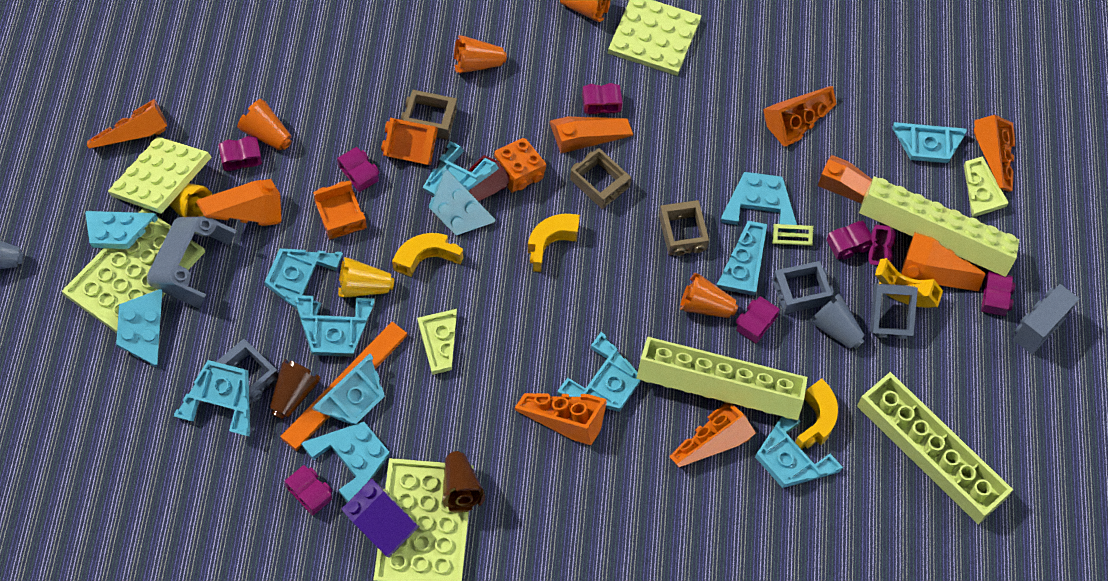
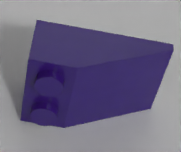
[341,478,419,558]

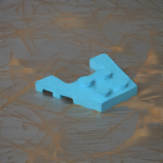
[423,141,499,196]
[720,172,797,232]
[265,248,343,315]
[295,295,374,357]
[557,332,642,412]
[174,360,250,436]
[755,416,843,488]
[301,422,390,503]

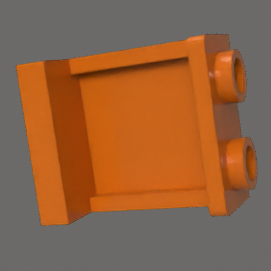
[381,118,438,165]
[313,181,367,240]

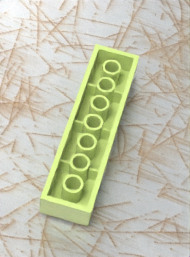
[859,176,1019,277]
[636,337,808,420]
[857,372,1013,525]

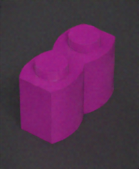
[582,83,623,114]
[218,136,262,171]
[337,147,379,192]
[826,221,873,259]
[869,225,896,266]
[981,271,1015,316]
[736,296,780,343]
[284,465,333,516]

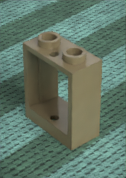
[401,90,457,140]
[570,148,631,209]
[659,200,709,256]

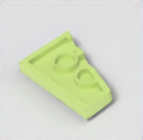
[964,156,1008,218]
[417,309,457,375]

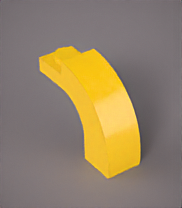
[528,214,580,272]
[392,233,463,277]
[875,258,943,308]
[795,379,838,450]

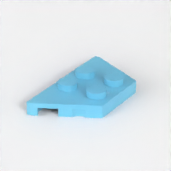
[892,122,967,163]
[429,168,496,236]
[85,211,158,249]
[116,289,162,367]
[312,354,385,425]

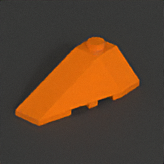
[763,86,836,146]
[87,99,167,148]
[550,116,633,153]
[818,155,872,204]
[196,179,282,226]
[901,232,985,291]
[515,393,607,445]
[669,403,756,467]

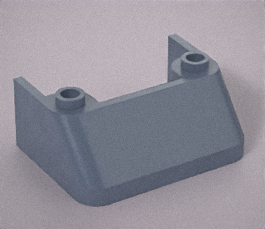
[147,216,237,309]

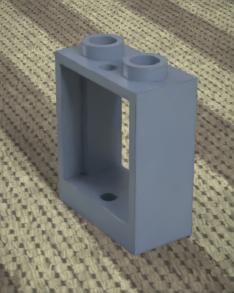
[772,261,834,314]
[870,283,918,339]
[216,339,279,404]

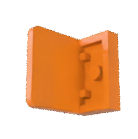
[494,138,547,193]

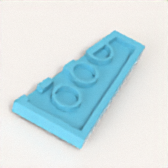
[716,221,767,296]

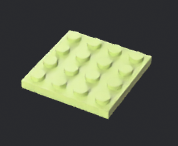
[608,0,701,76]
[108,137,212,214]

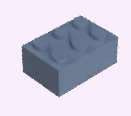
[1013,284,1079,355]

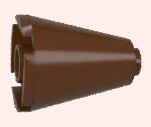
[270,359,321,420]
[442,451,485,513]

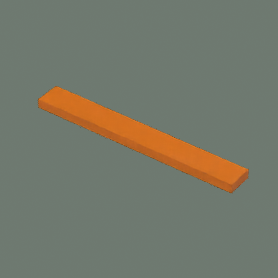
[280,322,407,452]

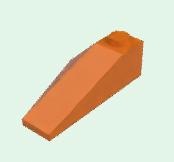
[974,115,1015,192]

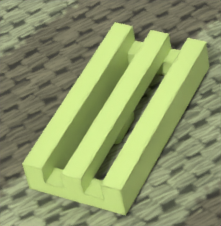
[772,224,813,246]

